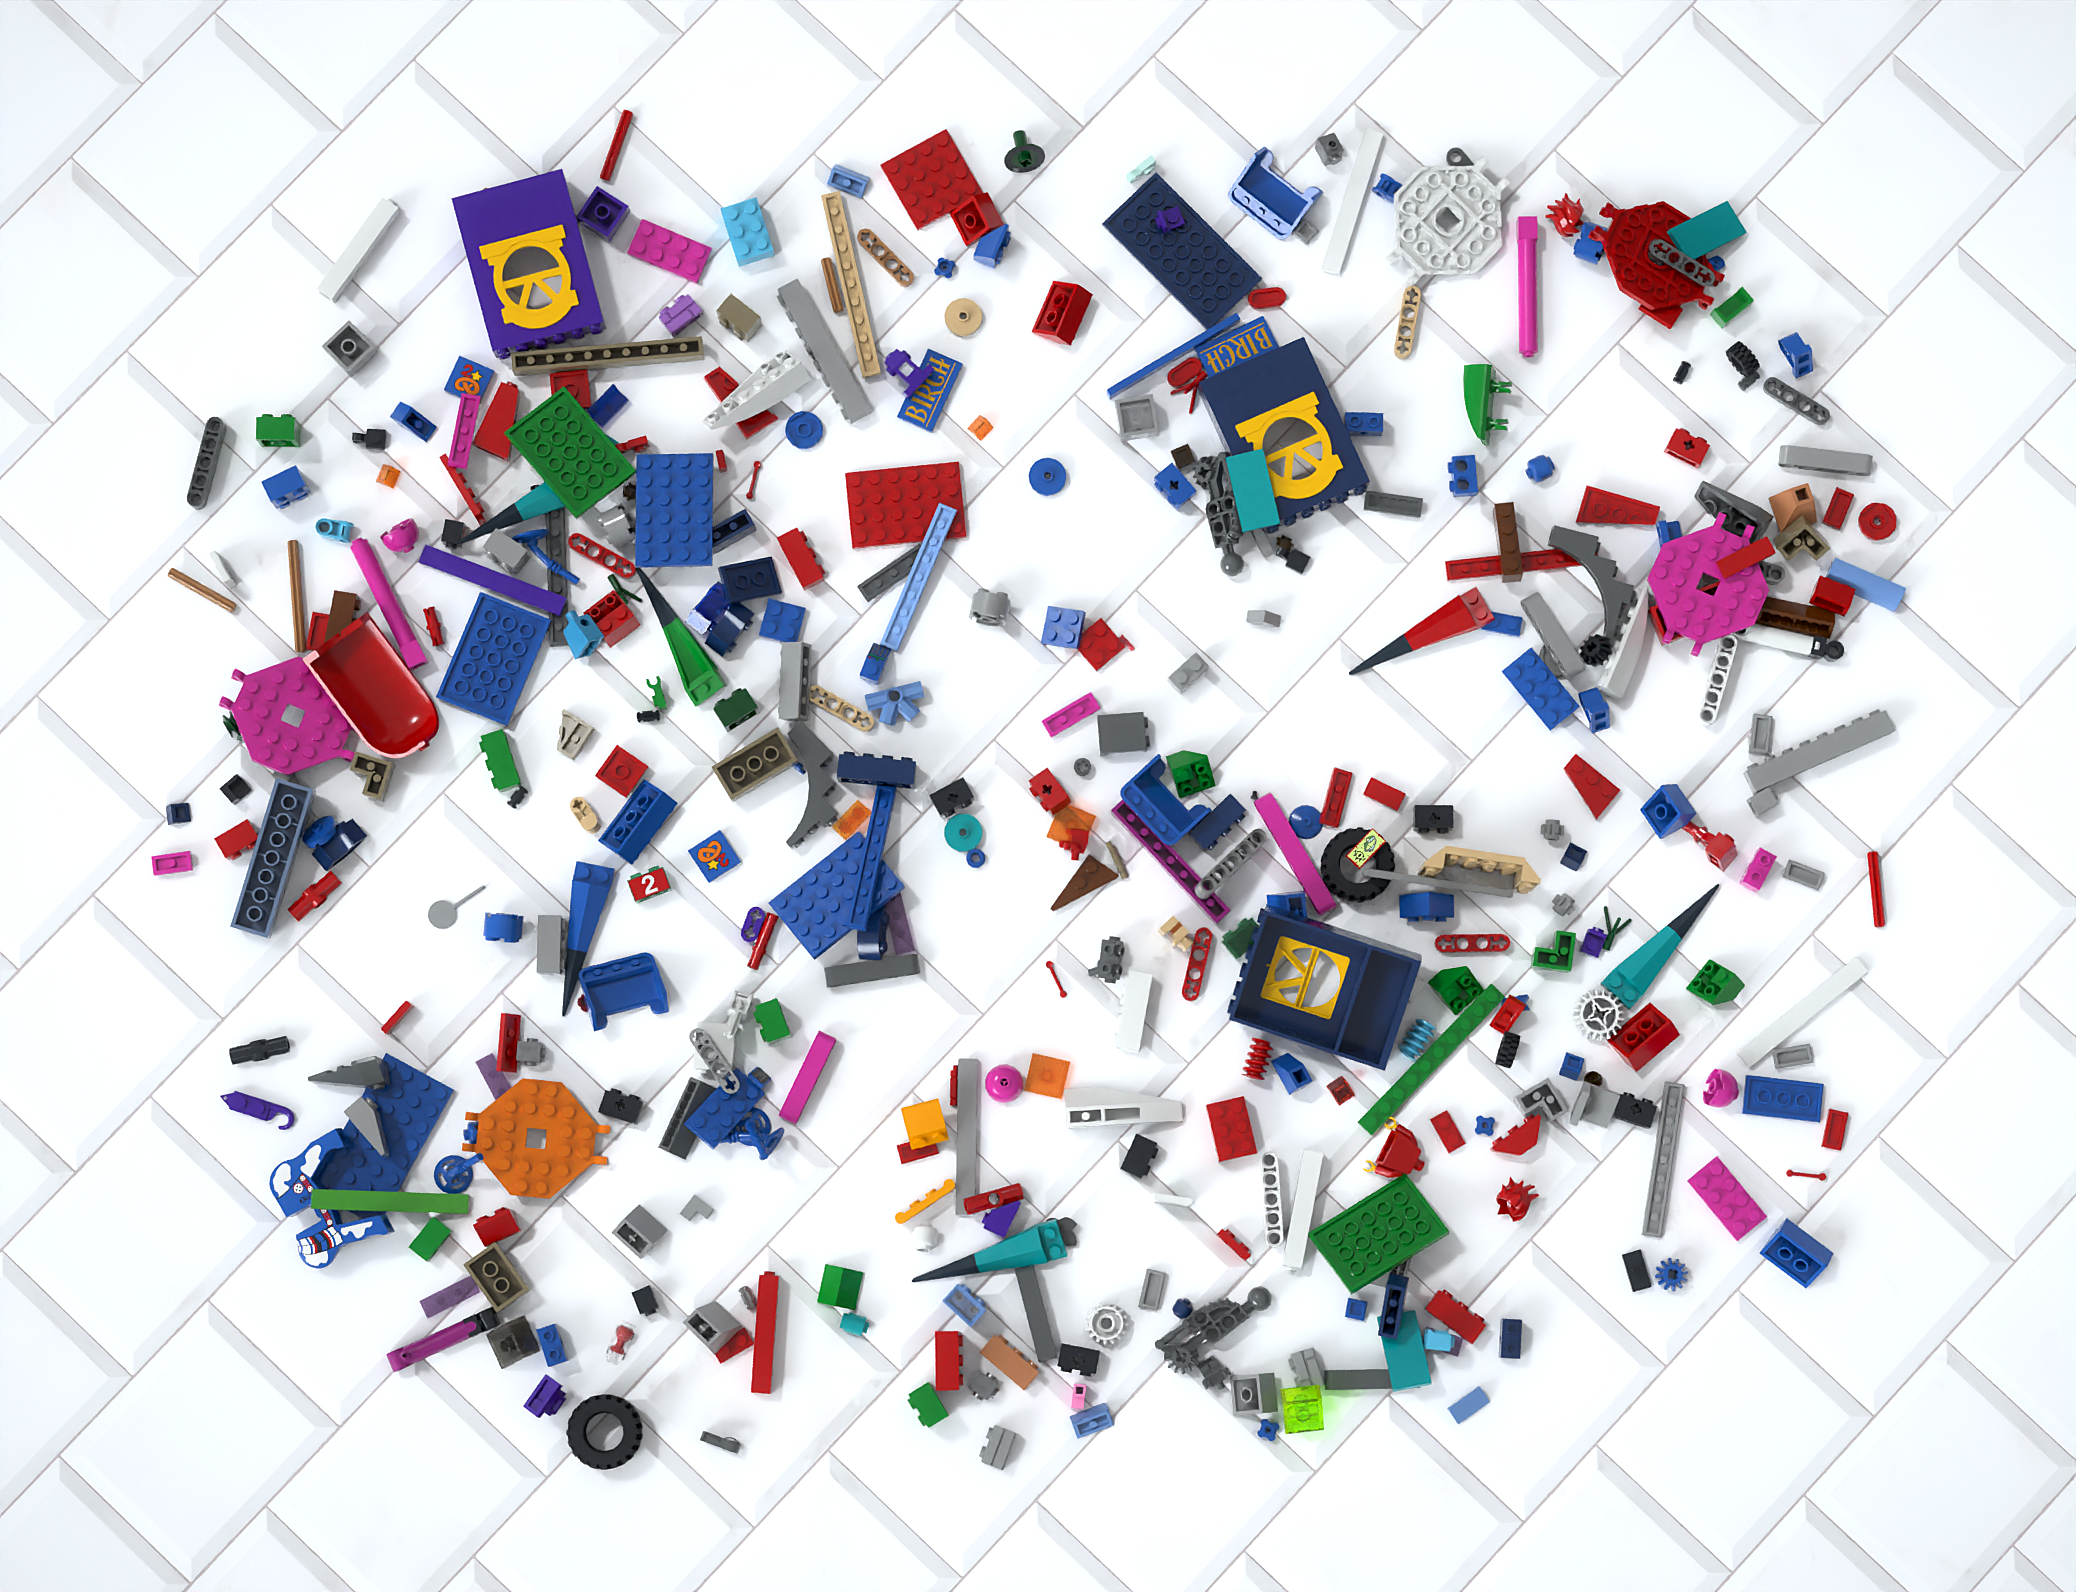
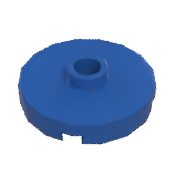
[1028,458,1067,496]
[302,816,338,848]

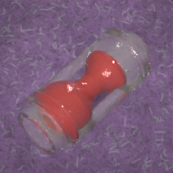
[605,1320,636,1365]

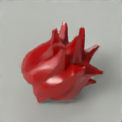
[1545,193,1584,237]
[1496,1177,1539,1222]

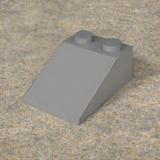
[343,1096,390,1157]

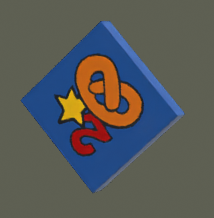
[444,355,495,403]
[688,830,741,883]

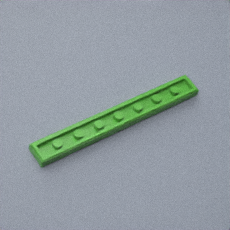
[311,1189,469,1214]

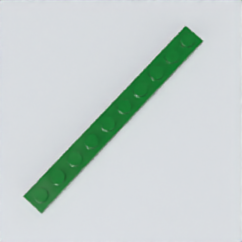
[1357,983,1505,1136]

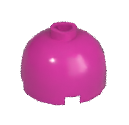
[380,518,419,553]
[985,1064,1023,1103]
[1703,1069,1739,1108]

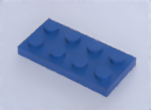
[1501,647,1580,731]
[684,1067,765,1150]

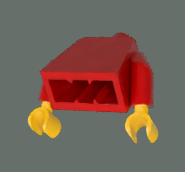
[1363,1117,1425,1178]

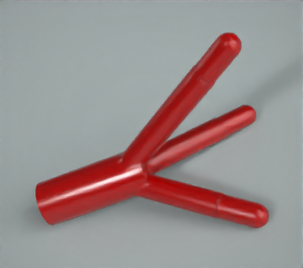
[1170,371,1208,414]

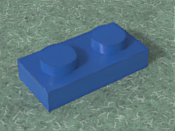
[1481,612,1523,637]

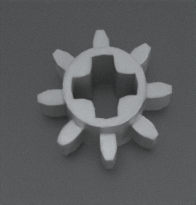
[1540,819,1564,840]
[1551,893,1576,917]

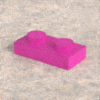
[151,851,193,876]

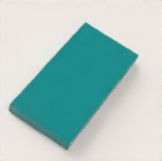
[1667,201,1747,264]
[1226,449,1280,533]
[1377,1310,1432,1392]

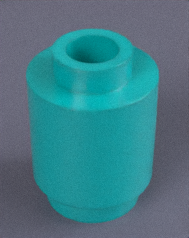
[839,1312,870,1336]

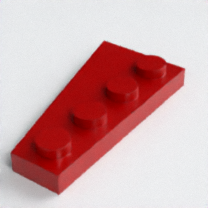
[439,453,487,526]

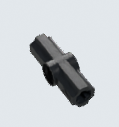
[229,1036,290,1065]

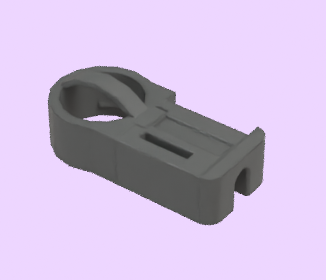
[700,1431,741,1454]

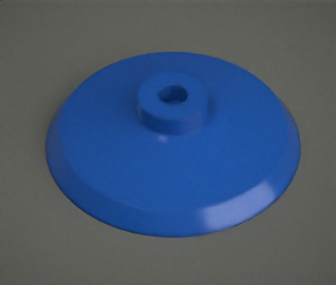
[1289,805,1323,839]

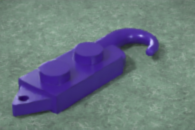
[220,1091,295,1130]

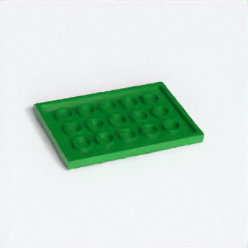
[504,387,636,520]
[1308,1173,1449,1295]

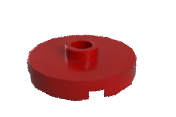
[1858,502,1897,541]

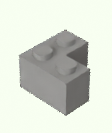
[1513,1078,1568,1122]

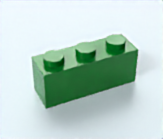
[479,729,522,793]

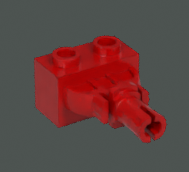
[1682,821,1738,872]

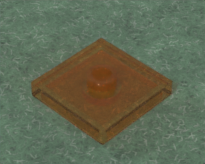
[1046,805,1096,843]
[1024,1053,1070,1100]

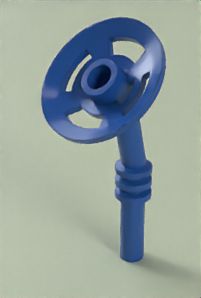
[511,529,580,585]
[732,1107,771,1160]
[707,1127,785,1161]
[434,1153,483,1194]

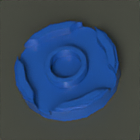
[785,411,823,449]

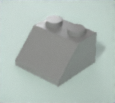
[1230,1372,1278,1416]

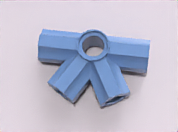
[864,681,924,726]

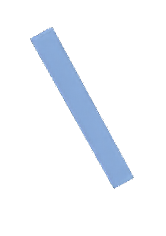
[880,503,957,652]

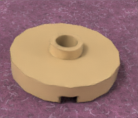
[944,298,982,336]

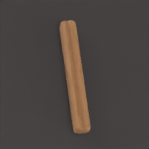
[167,568,237,612]

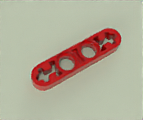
[568,533,636,579]
[1182,927,1212,1002]
[1434,934,1510,953]

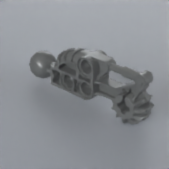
[1192,452,1244,576]
[1155,1286,1272,1374]

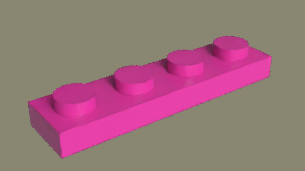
[448,393,481,469]

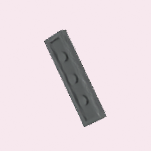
[857,543,921,602]

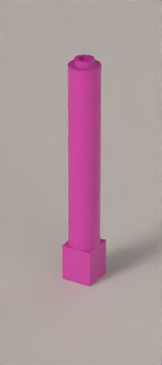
[1516,216,1538,357]
[350,538,429,671]

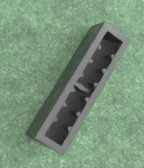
[658,1077,717,1160]

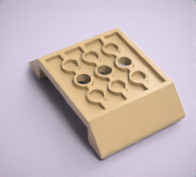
[1417,846,1541,894]

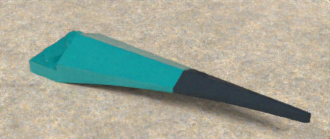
[459,482,565,544]
[1600,884,1719,1010]
[912,1219,1068,1282]

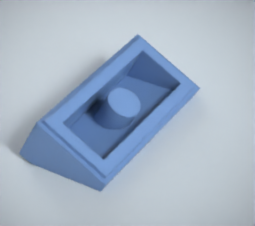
[827,164,870,198]
[1447,1386,1490,1424]
[1069,1403,1114,1439]

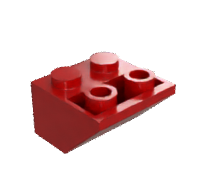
[583,590,641,648]
[473,1207,522,1247]

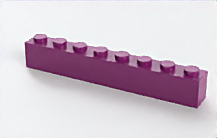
[1110,800,1231,925]

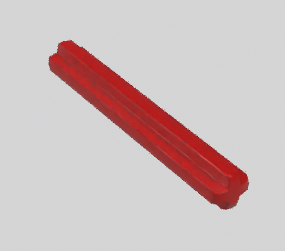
[600,109,633,182]
[1867,851,1885,928]

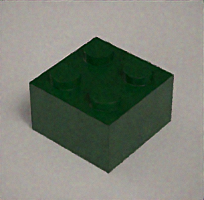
[713,688,760,733]

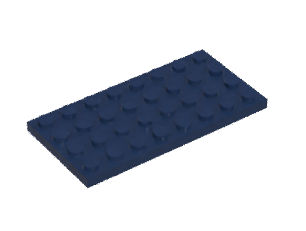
[1102,172,1262,330]

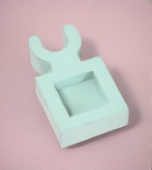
[1126,155,1156,184]

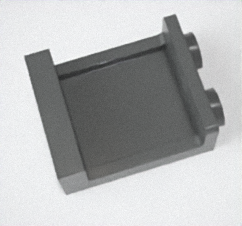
[1097,712,1150,756]

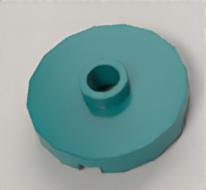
[944,814,982,852]

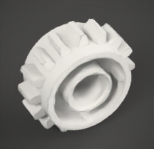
[1085,1302,1128,1345]

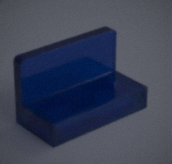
[587,384,629,428]

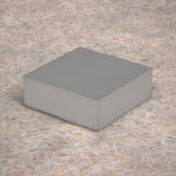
[1292,218,1319,246]

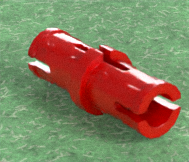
[423,606,445,647]

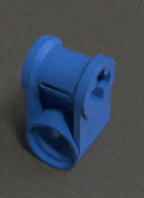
[1372,173,1402,204]

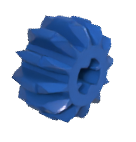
[1655,1258,1688,1291]

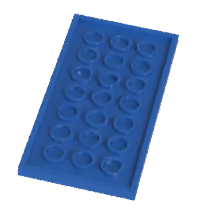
[318,1053,454,1219]

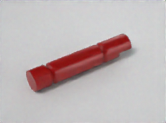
[950,1065,958,1106]

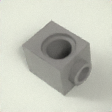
[1746,787,1779,817]

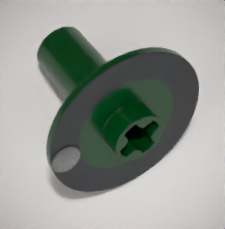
[1004,130,1045,173]

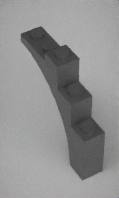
[1547,525,1636,640]
[786,720,838,849]

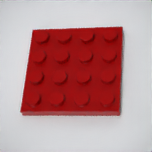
[880,129,983,231]

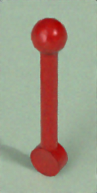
[746,461,761,499]
[1046,961,1067,998]
[1786,1169,1826,1181]

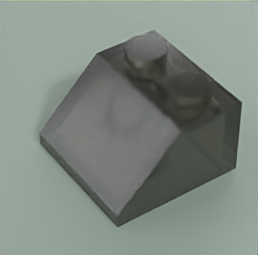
[486,1315,541,1369]

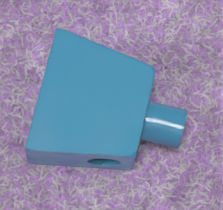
[564,610,604,660]

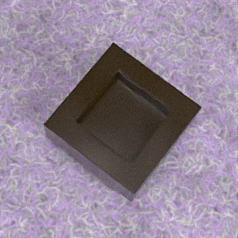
[1170,444,1195,469]

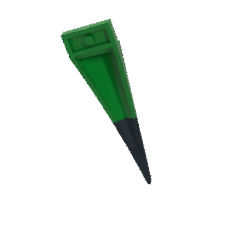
[636,568,727,707]

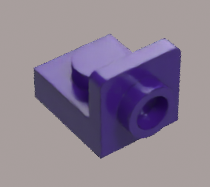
[1155,206,1185,233]
[1579,927,1607,958]

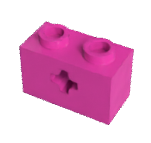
[1739,847,1777,892]

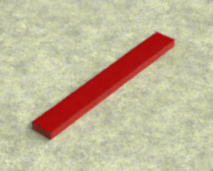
[1445,549,1598,581]

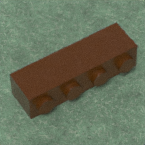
[1492,502,1523,583]
[324,590,362,643]

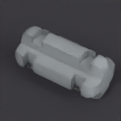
[738,1286,757,1310]

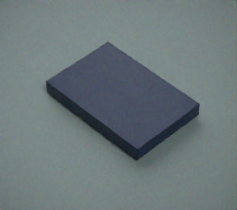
[718,556,782,605]

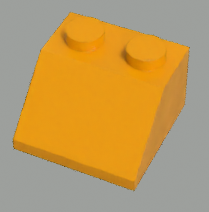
[901,1098,949,1150]

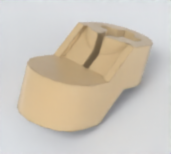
[570,796,601,834]

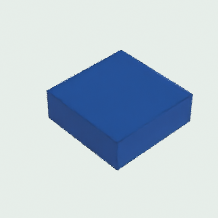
[1344,1298,1367,1321]

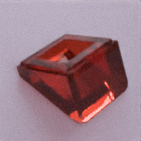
[1326,1076,1355,1106]

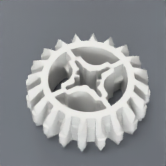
[1572,989,1625,1041]

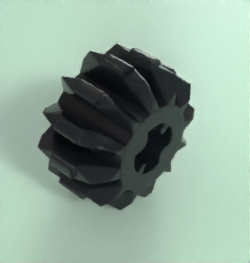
[1580,634,1613,667]

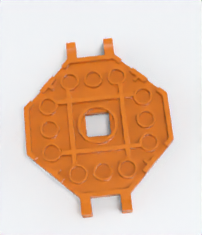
[462,1078,610,1199]

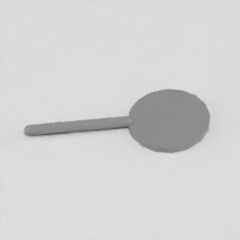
[428,885,485,929]

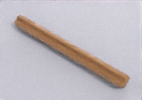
[287,540,306,653]

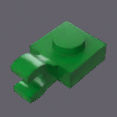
[646,676,668,711]

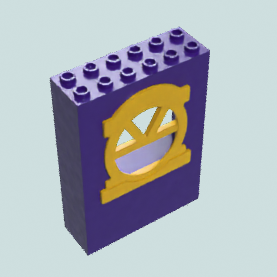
[451,169,607,360]

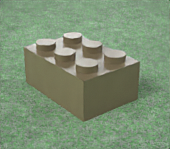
[463,1242,531,1313]

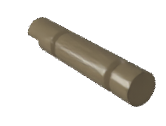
[1105,841,1129,880]

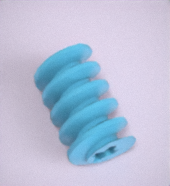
[1398,1018,1438,1062]

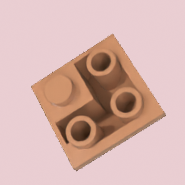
[1768,483,1817,533]

